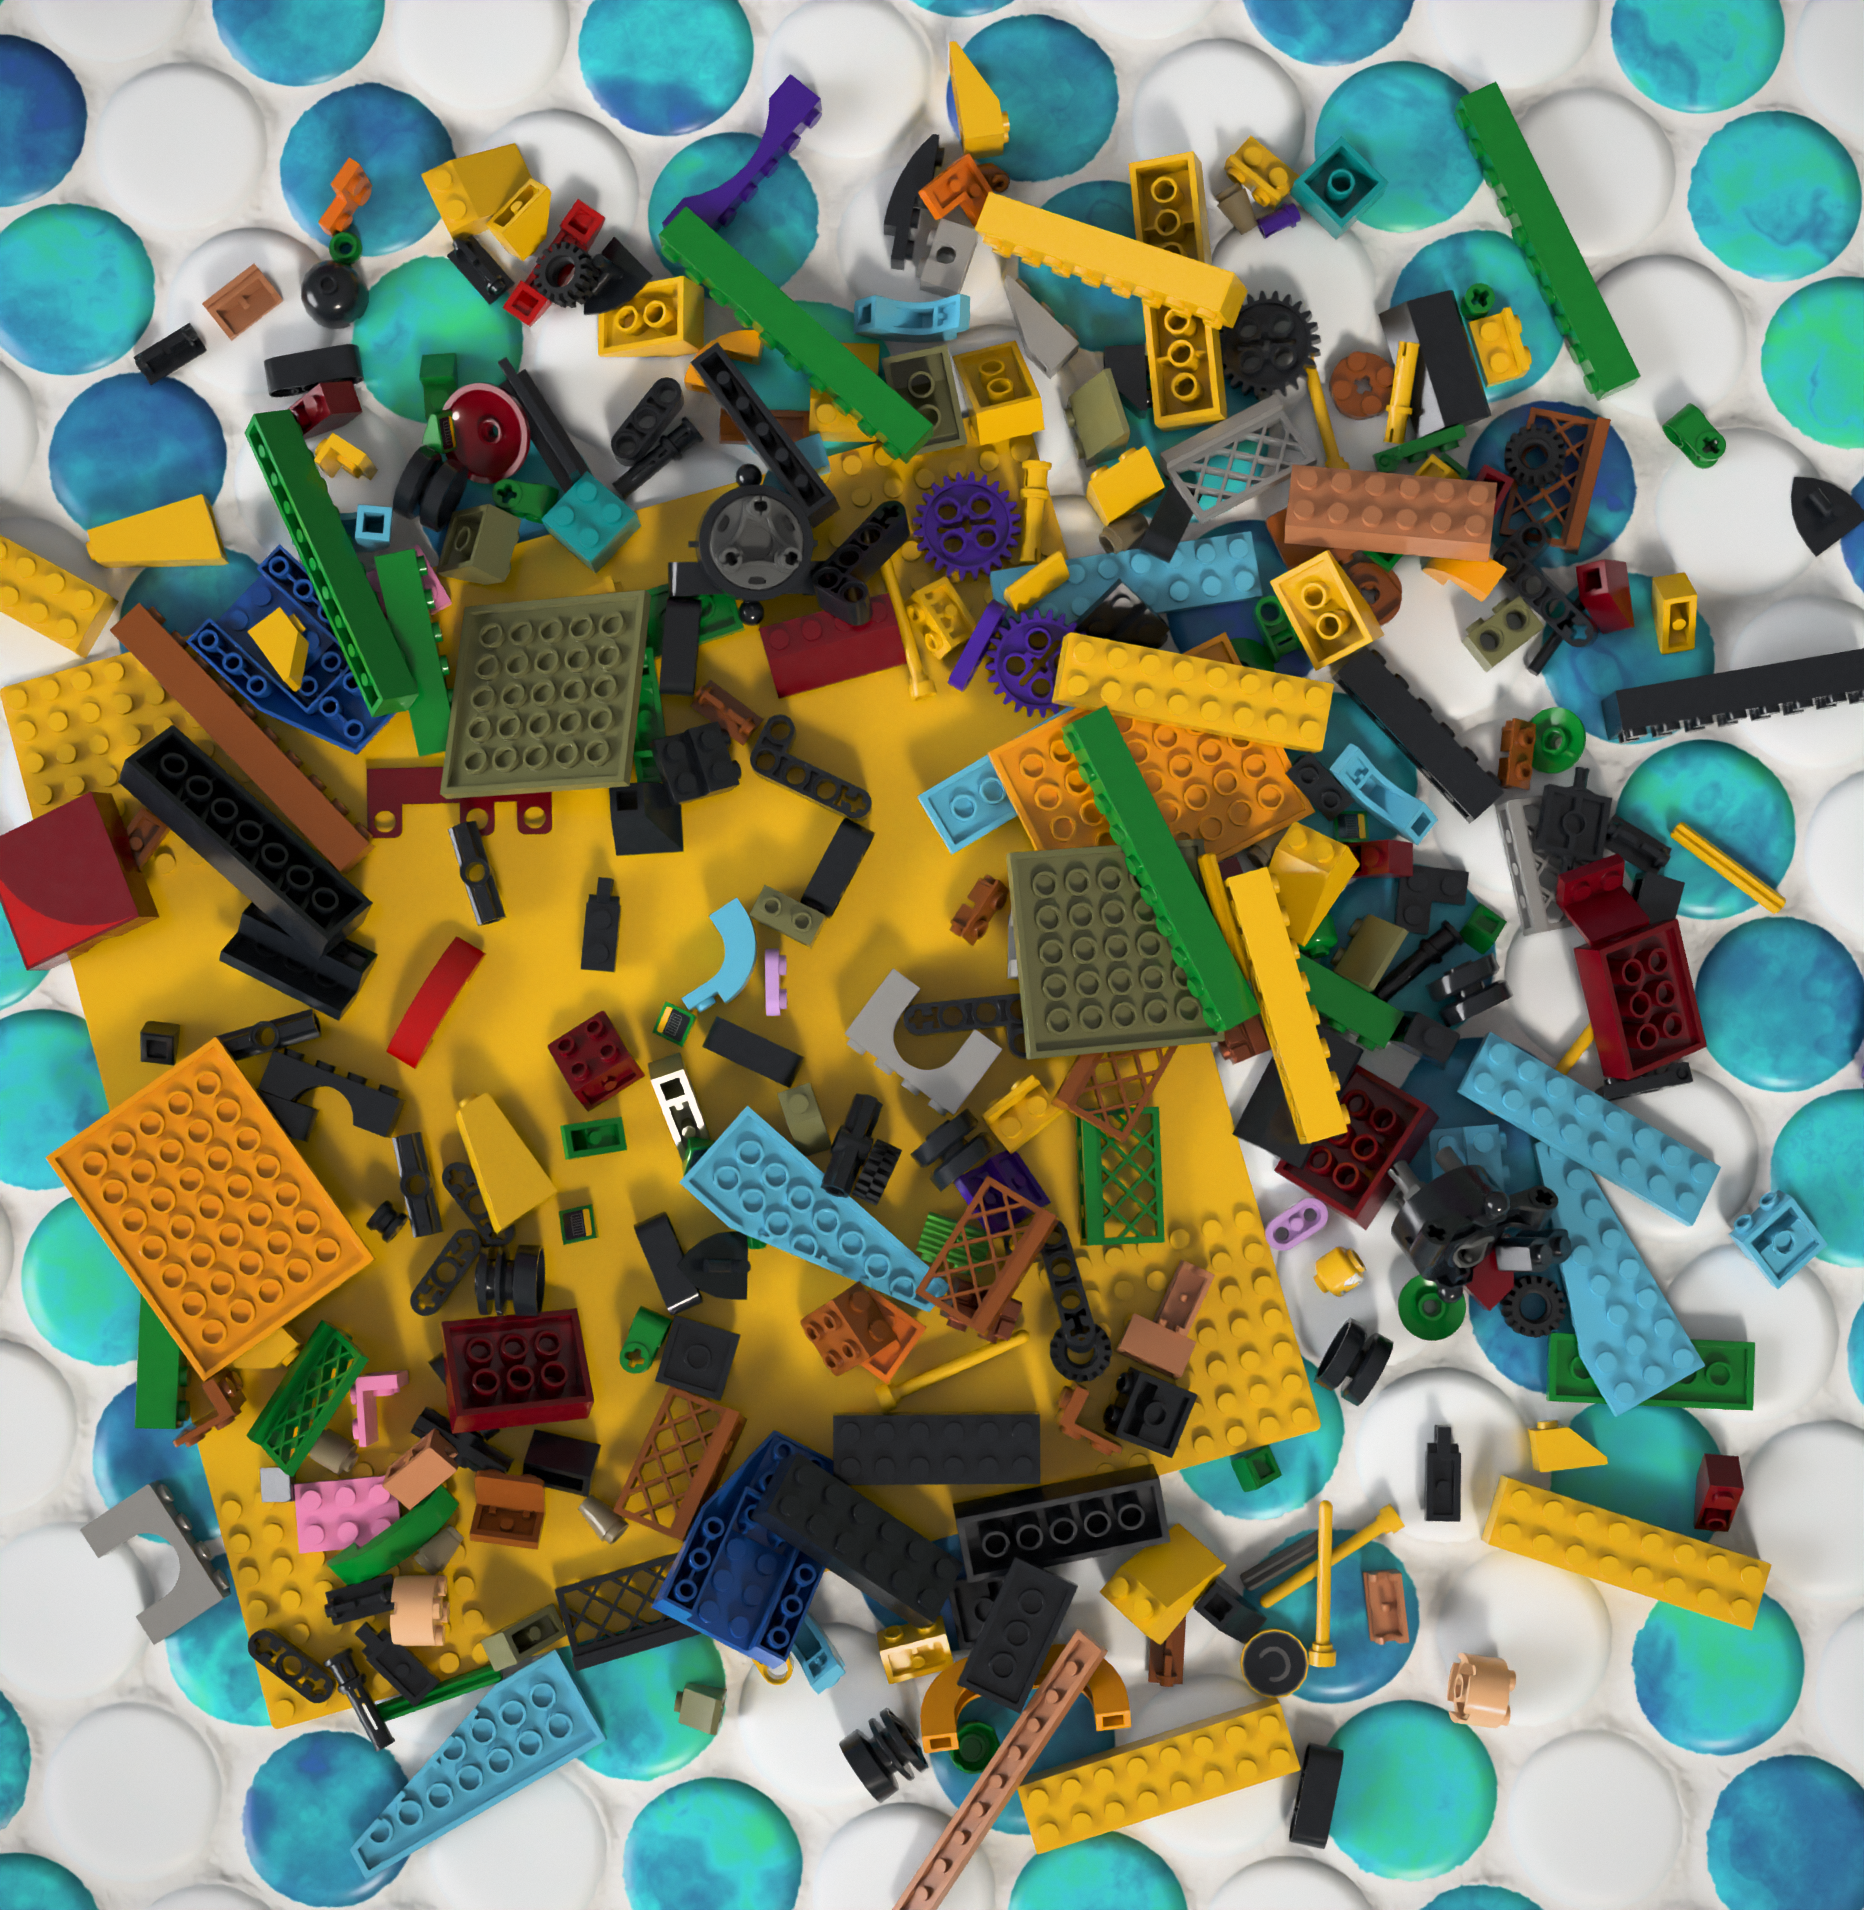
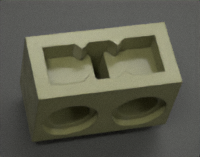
[1461,595,1545,673]
[749,885,827,948]

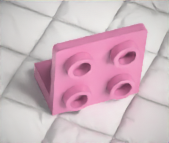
[350,1370,409,1447]

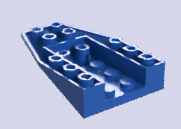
[186,544,398,755]
[651,1430,833,1669]

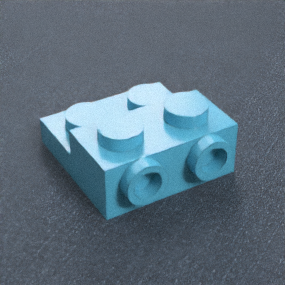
[1427,1124,1510,1192]
[1729,1190,1828,1289]

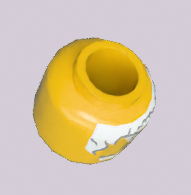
[1313,1246,1366,1297]

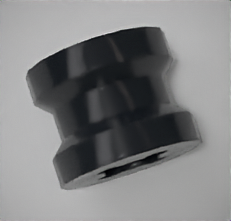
[366,1200,409,1243]

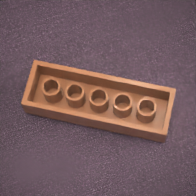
[1284,464,1497,562]

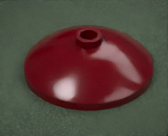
[442,382,530,484]

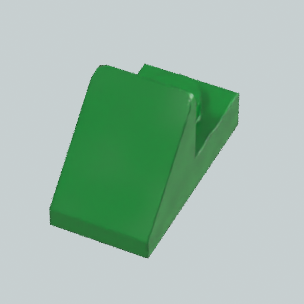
[419,353,458,422]
[560,1117,627,1160]

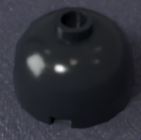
[301,260,369,329]

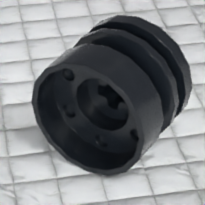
[475,1244,545,1316]
[839,1707,929,1803]

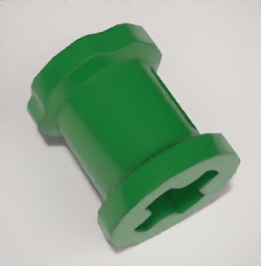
[1460,283,1495,321]

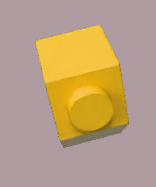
[485,178,551,261]
[1651,572,1697,655]
[247,607,309,692]
[225,1324,305,1368]
[1528,1420,1608,1472]

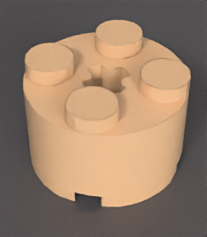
[390,1575,450,1646]
[1447,1653,1516,1729]

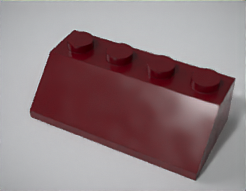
[759,592,907,699]

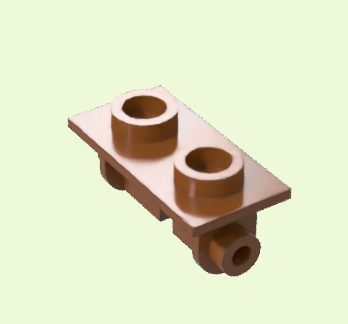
[690,680,763,746]
[1497,718,1536,790]
[949,874,1010,946]
[1148,1616,1186,1687]

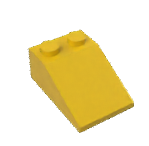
[949,41,1010,160]
[421,143,533,241]
[598,276,704,357]
[952,340,1045,446]
[809,343,880,443]
[1270,550,1384,671]
[1268,821,1360,947]
[1100,1523,1227,1645]

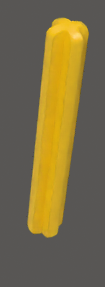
[1670,822,1786,914]
[1198,852,1250,981]

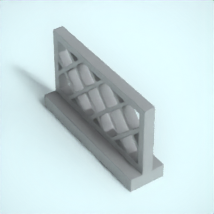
[1160,394,1317,524]
[1495,795,1589,936]

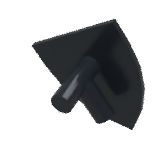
[584,237,653,315]
[1791,477,1864,557]
[676,1231,751,1300]

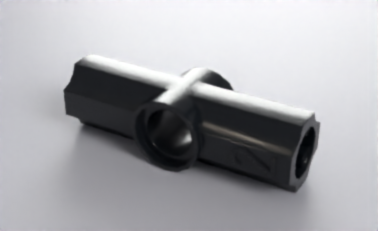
[448,821,507,926]
[215,1008,322,1061]
[820,1093,883,1198]
[392,1132,443,1238]
[411,1406,515,1474]

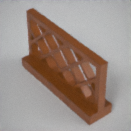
[1499,407,1611,555]
[1051,1046,1178,1143]
[915,1175,1059,1338]
[613,1386,748,1543]

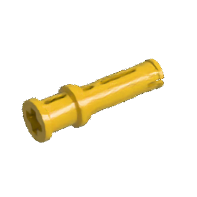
[1019,460,1052,564]

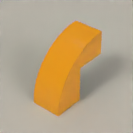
[684,330,764,395]
[1422,557,1507,602]

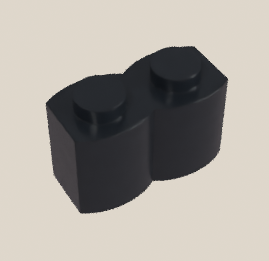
[1495,1229,1571,1273]

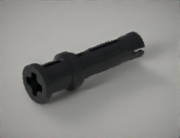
[612,416,704,500]
[1372,920,1465,1003]
[323,1647,395,1752]

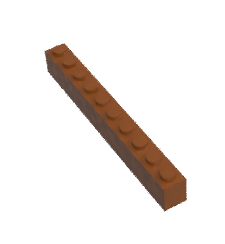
[110,603,375,875]

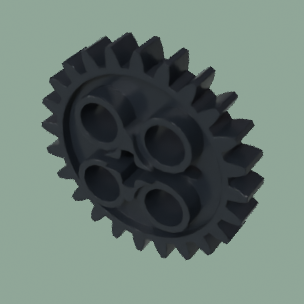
[1219,291,1321,400]

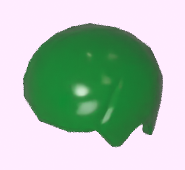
[948,1720,1000,1774]

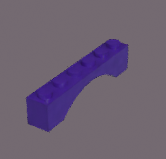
[662,74,822,233]

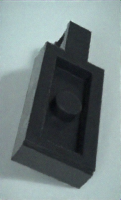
[581,877,622,973]
[1595,1062,1693,1101]
[1424,1425,1461,1522]
[354,1621,440,1707]

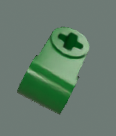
[1662,403,1726,469]
[492,479,559,524]
[1252,596,1304,664]
[619,1306,672,1374]

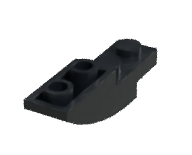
[883,134,945,271]

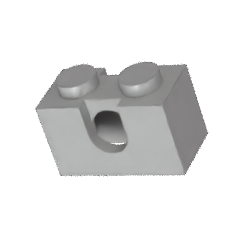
[916,218,979,298]

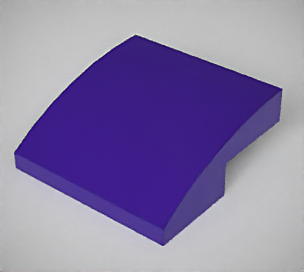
[953,1150,1051,1234]

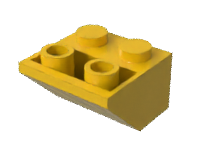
[1085,446,1165,526]

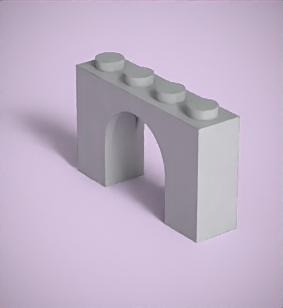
[844,968,1002,1116]
[80,1480,231,1645]

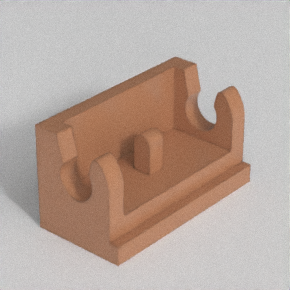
[202,263,284,341]
[1153,1260,1215,1337]
[1114,1313,1196,1380]
[382,1428,459,1510]
[1362,1569,1409,1645]

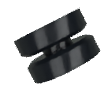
[393,446,469,533]
[1425,953,1514,1028]
[910,1108,997,1192]
[1314,1317,1394,1406]

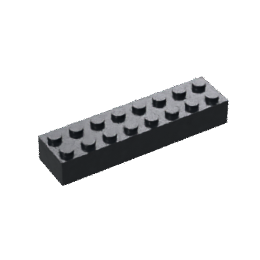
[1601,648,1864,744]
[118,725,373,961]

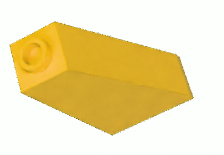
[86,494,229,568]
[455,1091,558,1235]

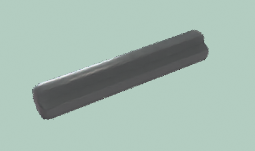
[1240,1530,1334,1591]

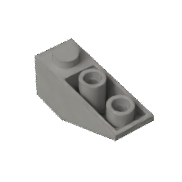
[1004,274,1079,379]

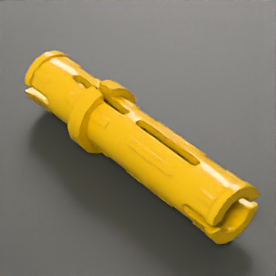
[1383,341,1420,444]

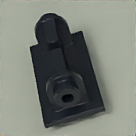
[447,234,515,305]
[133,323,207,385]
[1285,752,1355,822]
[1605,814,1672,874]
[324,1574,395,1626]

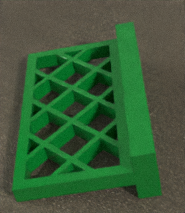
[1075,1107,1165,1246]
[246,1319,369,1477]

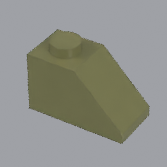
[777,1082,832,1157]
[481,1603,567,1672]
[674,1682,727,1735]

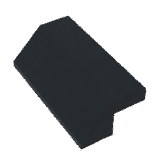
[1378,290,1492,439]
[219,902,378,1021]
[1232,1025,1364,1170]

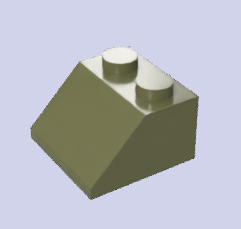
[436,504,521,585]
[1330,914,1409,992]

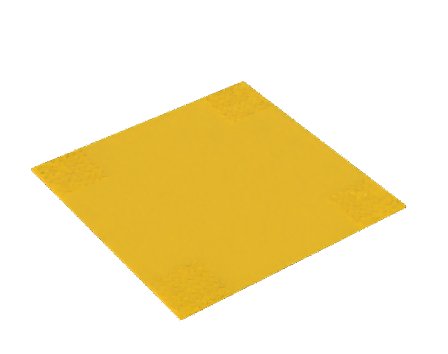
[0,417,1321,1729]

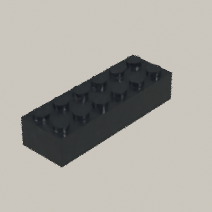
[833,1411,1040,1485]
[750,1452,964,1628]
[952,1464,1171,1583]

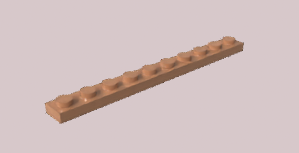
[892,1629,1108,1910]

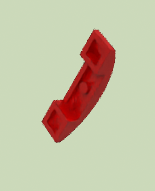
[502,199,606,327]
[386,936,486,1069]

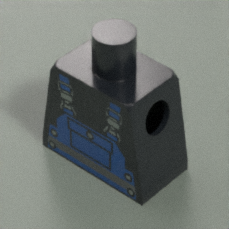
[1389,1011,1460,1070]

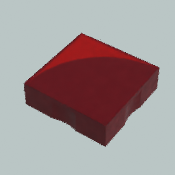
[0,791,160,971]

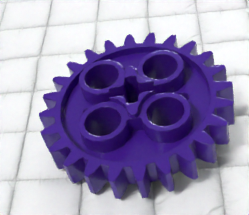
[913,472,1021,581]
[985,607,1086,718]

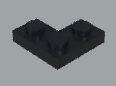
[1394,865,1469,935]

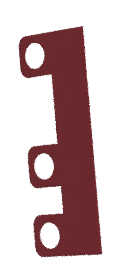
[367,767,552,838]

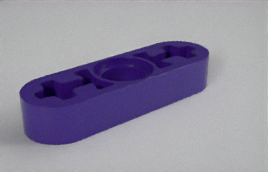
[948,599,1008,692]

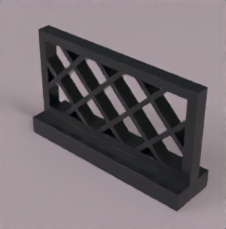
[498,357,592,494]
[554,1551,702,1671]

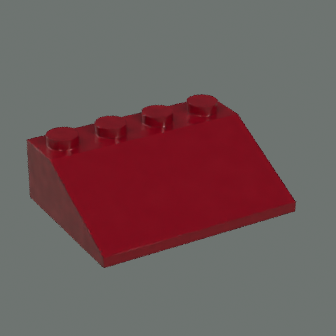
[1573,918,1707,1080]
[1274,1064,1440,1230]
[441,1308,594,1434]

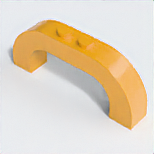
[920,1644,1131,1753]

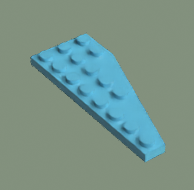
[679,1105,949,1312]
[1533,1141,1705,1416]
[349,1648,607,1880]

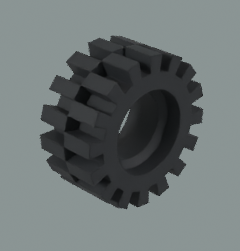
[533,242,599,308]
[1504,424,1566,490]
[852,1139,902,1206]
[1500,1275,1566,1338]
[1050,1319,1112,1382]

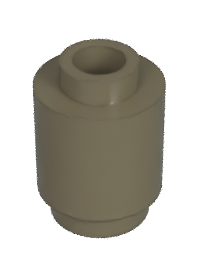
[309,1428,359,1475]

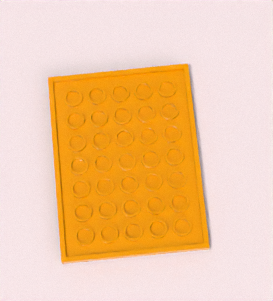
[987,632,1315,863]
[45,1037,376,1382]

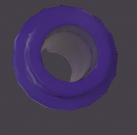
[1256,202,1301,239]

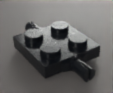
[1534,767,1612,879]

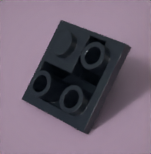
[609,782,684,856]

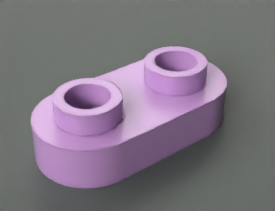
[765,948,787,1016]
[1265,1198,1328,1251]

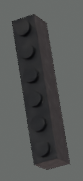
[690,342,840,529]
[1332,646,1504,824]

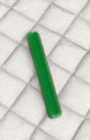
[376,1664,503,1722]

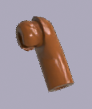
[977,163,1010,192]

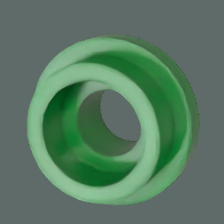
[329,232,363,265]

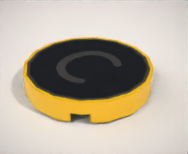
[1239,1627,1309,1699]

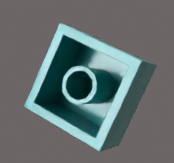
[1290,136,1389,240]
[541,471,641,574]

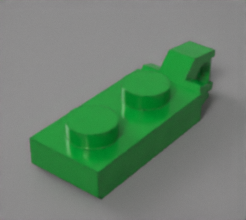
[1372,424,1467,473]

